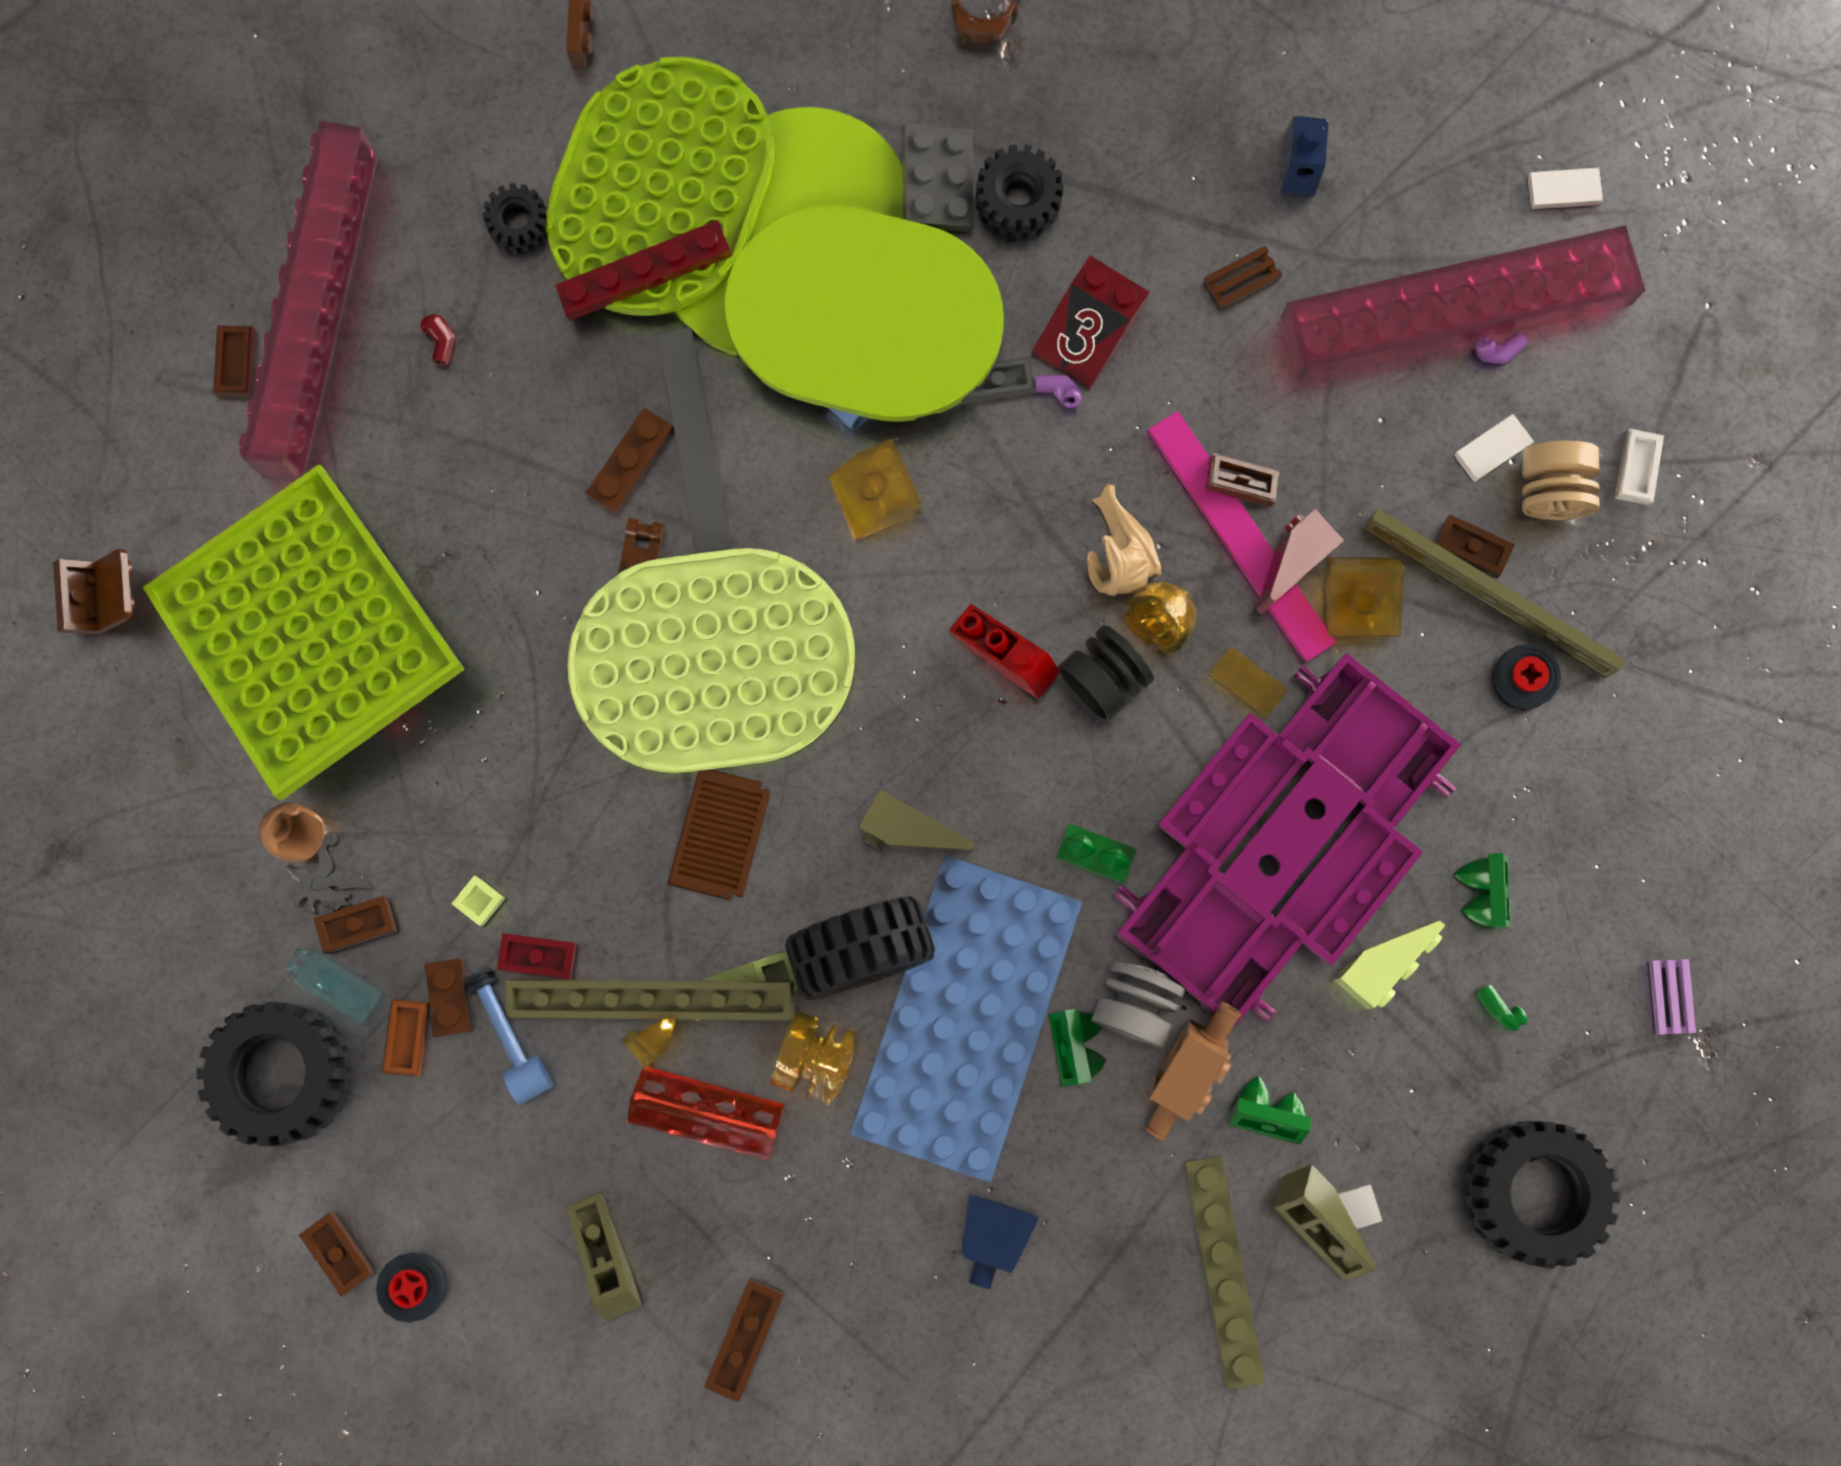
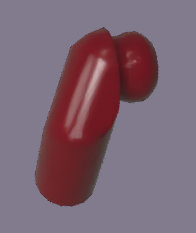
[420,314,455,366]

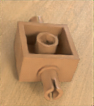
[1145,1002,1241,1140]

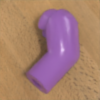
[1475,332,1528,364]
[1035,375,1082,409]

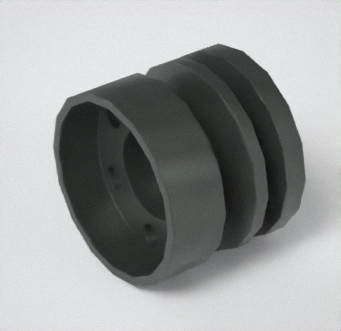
[1057,625,1154,722]

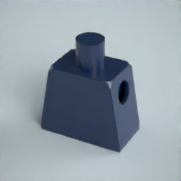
[1280,116,1329,196]
[961,1194,1038,1289]

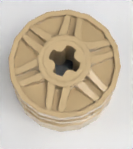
[1522,440,1600,520]

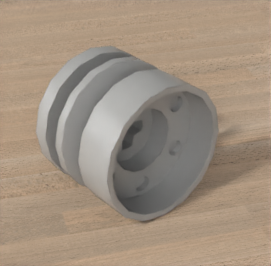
[1091,961,1186,1049]

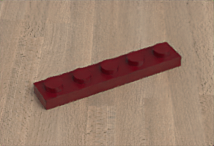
[555,220,732,321]

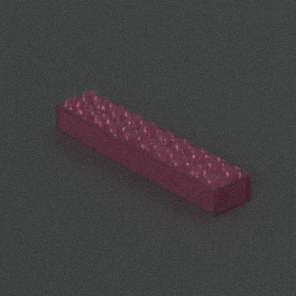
[239,120,378,482]
[1280,225,1645,382]

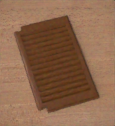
[667,769,771,901]

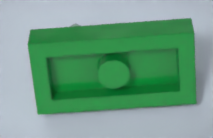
[1056,823,1137,884]
[1454,853,1511,929]
[1049,1008,1106,1087]
[1229,1076,1312,1145]

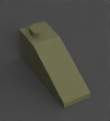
[858,789,975,854]
[1275,1164,1375,1282]
[566,1193,642,1322]

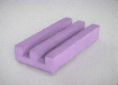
[1648,959,1696,1035]

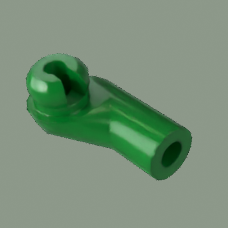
[1476,985,1528,1031]

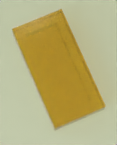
[1208,646,1288,719]

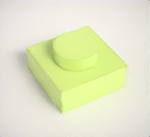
[452,875,505,927]

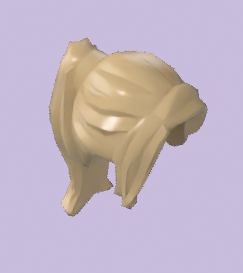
[1087,484,1162,596]

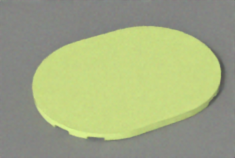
[567,548,855,773]

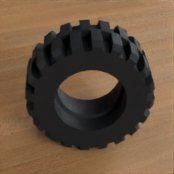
[785,896,935,1000]
[196,1002,352,1146]
[1464,1121,1620,1269]

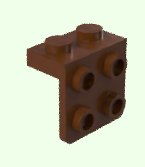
[53,549,134,635]

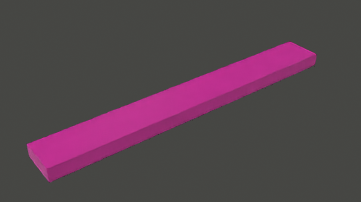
[1147,411,1337,663]

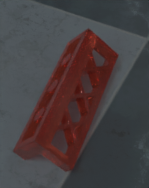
[627,1066,785,1161]

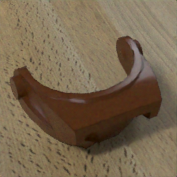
[951,0,1018,43]

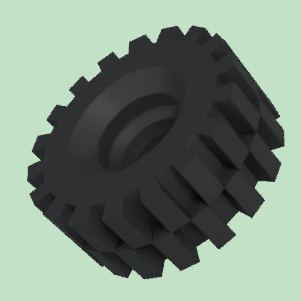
[976,144,1063,240]

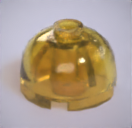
[1125,581,1198,653]

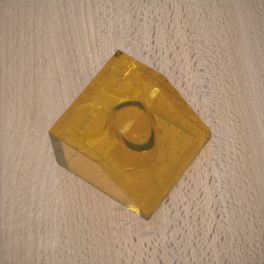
[828,439,921,540]
[1325,557,1405,637]

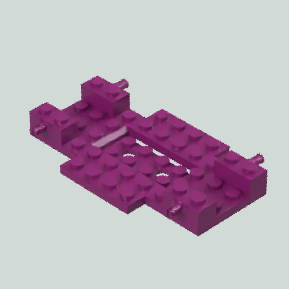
[1113,653,1462,1028]

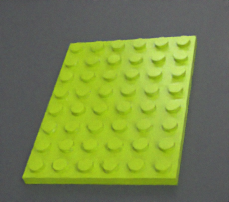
[142,464,465,801]

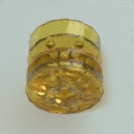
[770,1011,856,1106]

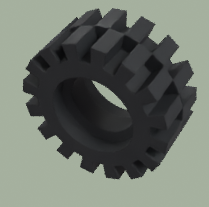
[483,183,547,253]

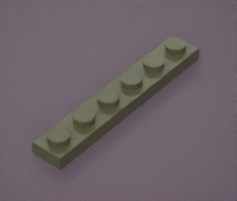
[1184,1155,1265,1389]

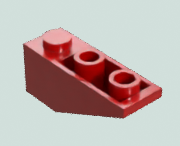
[949,603,1060,700]

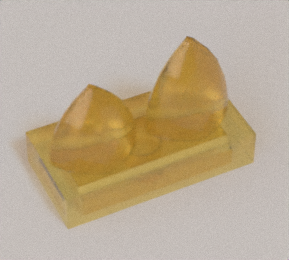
[621,1016,676,1068]

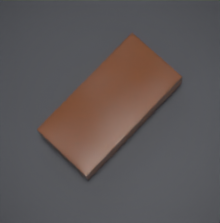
[382,999,430,1077]

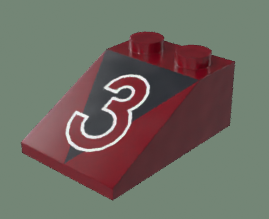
[1031,255,1149,390]

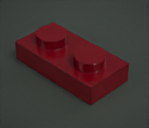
[497,933,577,979]

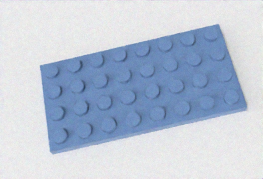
[850,855,1082,1183]

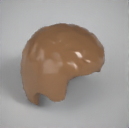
[259,802,325,862]

